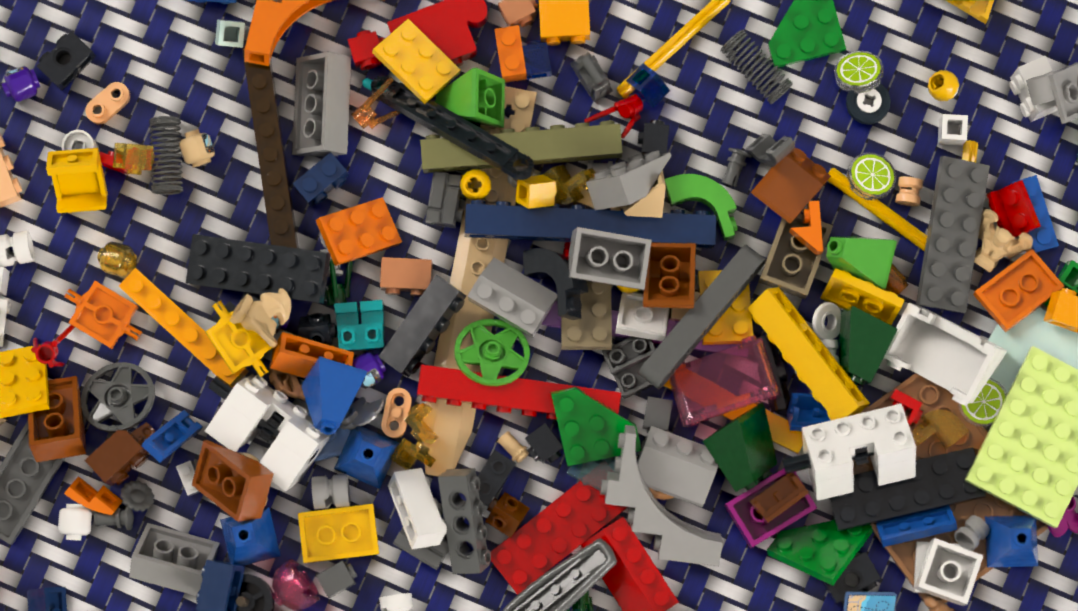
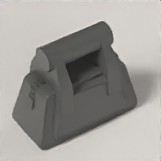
[570,52,613,102]

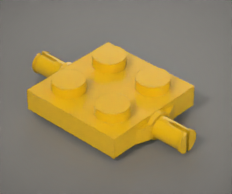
[205,300,272,377]

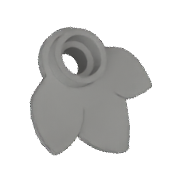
[340,397,384,430]

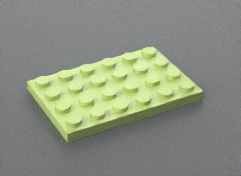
[964,346,1078,528]

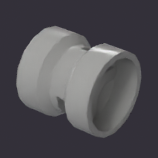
[954,515,990,551]

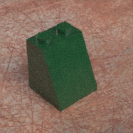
[839,306,898,386]
[703,402,778,492]

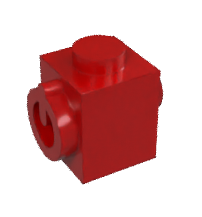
[347,30,384,70]

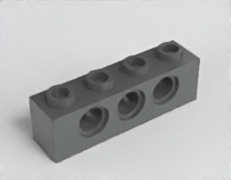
[438,468,491,574]

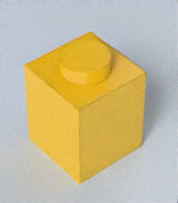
[516,175,557,209]

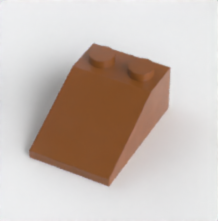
[751,148,831,224]
[643,242,696,308]
[28,376,86,462]
[192,440,274,522]

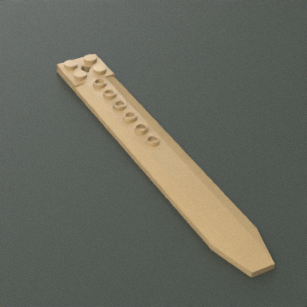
[423,86,537,477]

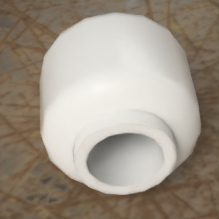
[58,504,92,541]

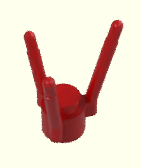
[584,94,643,138]
[31,325,75,368]

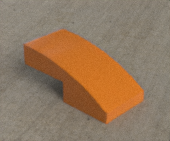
[64,476,123,515]

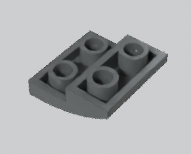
[602,337,656,399]

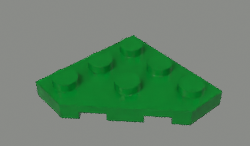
[768,0,846,68]
[551,387,642,467]
[767,520,872,586]

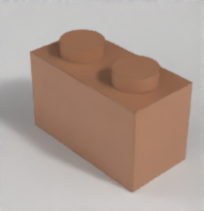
[380,257,433,297]

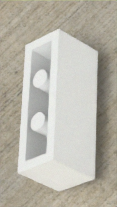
[388,468,447,549]

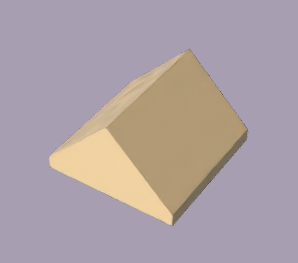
[623,170,666,218]

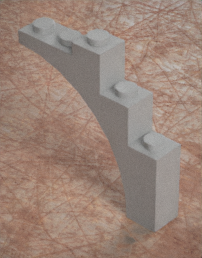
[600,425,723,566]

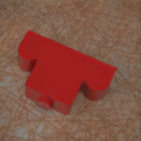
[387,0,488,67]

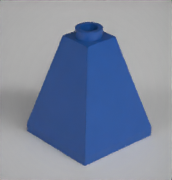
[301,356,367,435]
[334,426,400,489]
[220,507,281,566]
[985,515,1038,568]

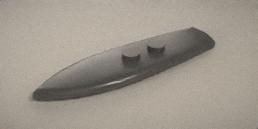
[502,538,617,611]

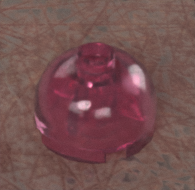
[272,559,320,611]

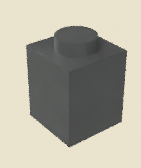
[642,396,673,433]
[316,561,358,598]

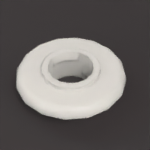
[812,302,842,340]

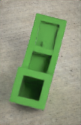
[665,174,738,241]

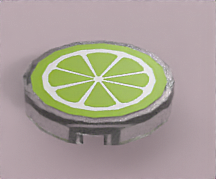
[834,51,884,93]
[846,152,897,200]
[957,378,1007,427]

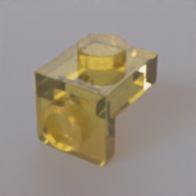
[404,403,438,444]
[391,438,436,470]

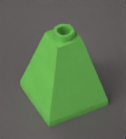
[434,68,505,128]
[826,236,897,290]

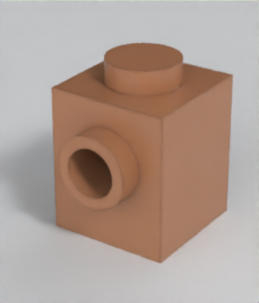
[498,0,538,27]

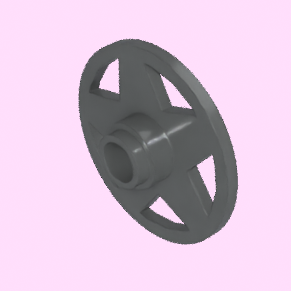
[81,362,155,433]

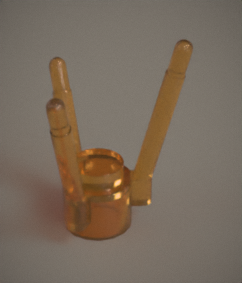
[351,78,400,129]

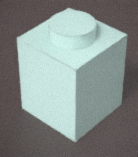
[215,19,245,48]

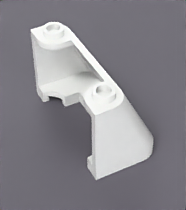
[884,303,1007,406]

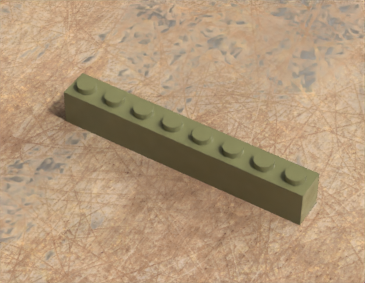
[420,121,622,174]

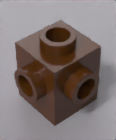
[485,492,530,538]

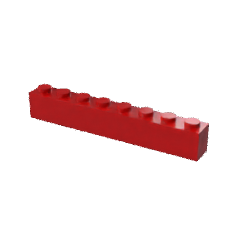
[417,364,621,420]

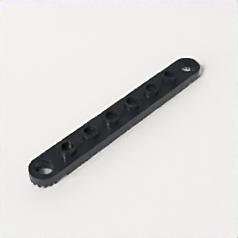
[371,75,534,180]

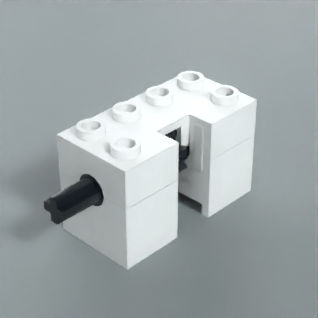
[205,374,332,491]
[782,404,916,501]

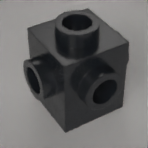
[298,313,337,346]

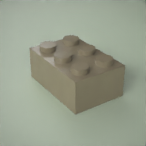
[758,214,833,300]

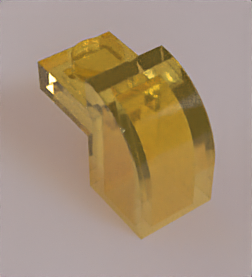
[543,164,595,205]
[911,410,969,449]

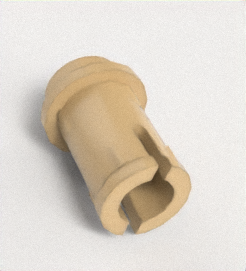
[497,431,529,463]

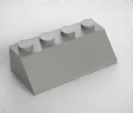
[292,52,351,157]

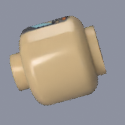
[179,129,215,168]

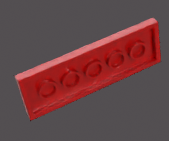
[490,461,628,595]

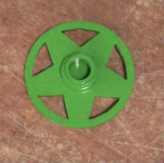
[454,319,530,386]

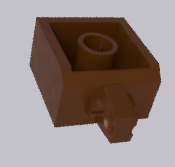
[85,422,156,486]

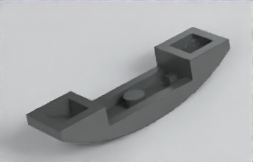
[745,134,795,167]

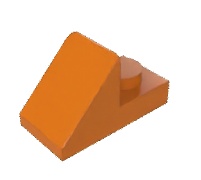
[789,201,823,255]

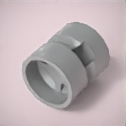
[311,473,350,509]

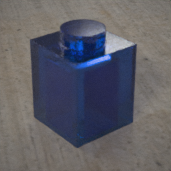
[522,40,552,80]
[626,63,670,108]

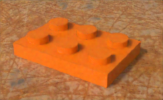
[316,197,402,266]
[973,249,1065,332]

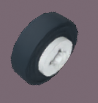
[846,80,891,125]

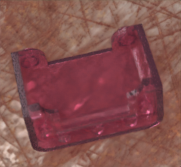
[669,335,782,428]

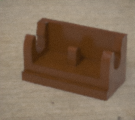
[750,473,809,524]

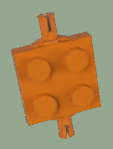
[65,281,142,349]

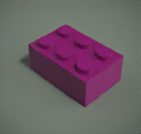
[724,469,817,549]

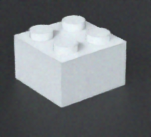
[1009,56,1058,122]
[914,538,983,606]

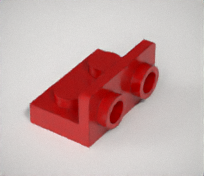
[986,180,1041,237]

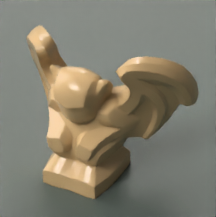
[974,209,1033,272]
[230,288,291,348]

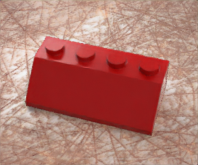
[581,516,679,611]

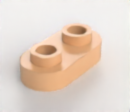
[86,82,130,124]
[381,388,412,438]

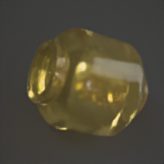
[98,242,137,276]

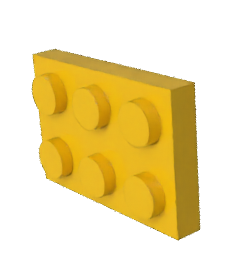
[372,19,461,104]
[820,268,904,325]
[697,270,754,345]
[0,344,49,418]
[298,504,379,564]

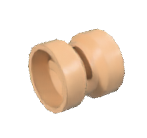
[895,177,923,206]

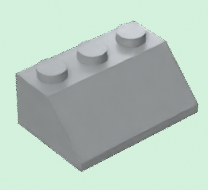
[569,227,652,290]
[467,258,557,338]
[637,426,718,507]
[129,523,220,596]

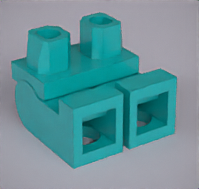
[334,300,385,351]

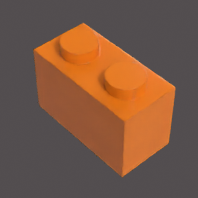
[494,25,527,83]

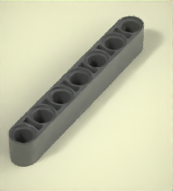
[638,245,766,390]

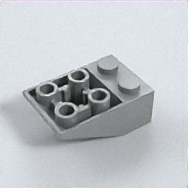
[586,151,671,210]

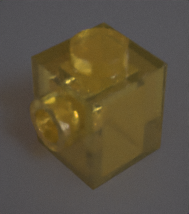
[113,143,154,175]

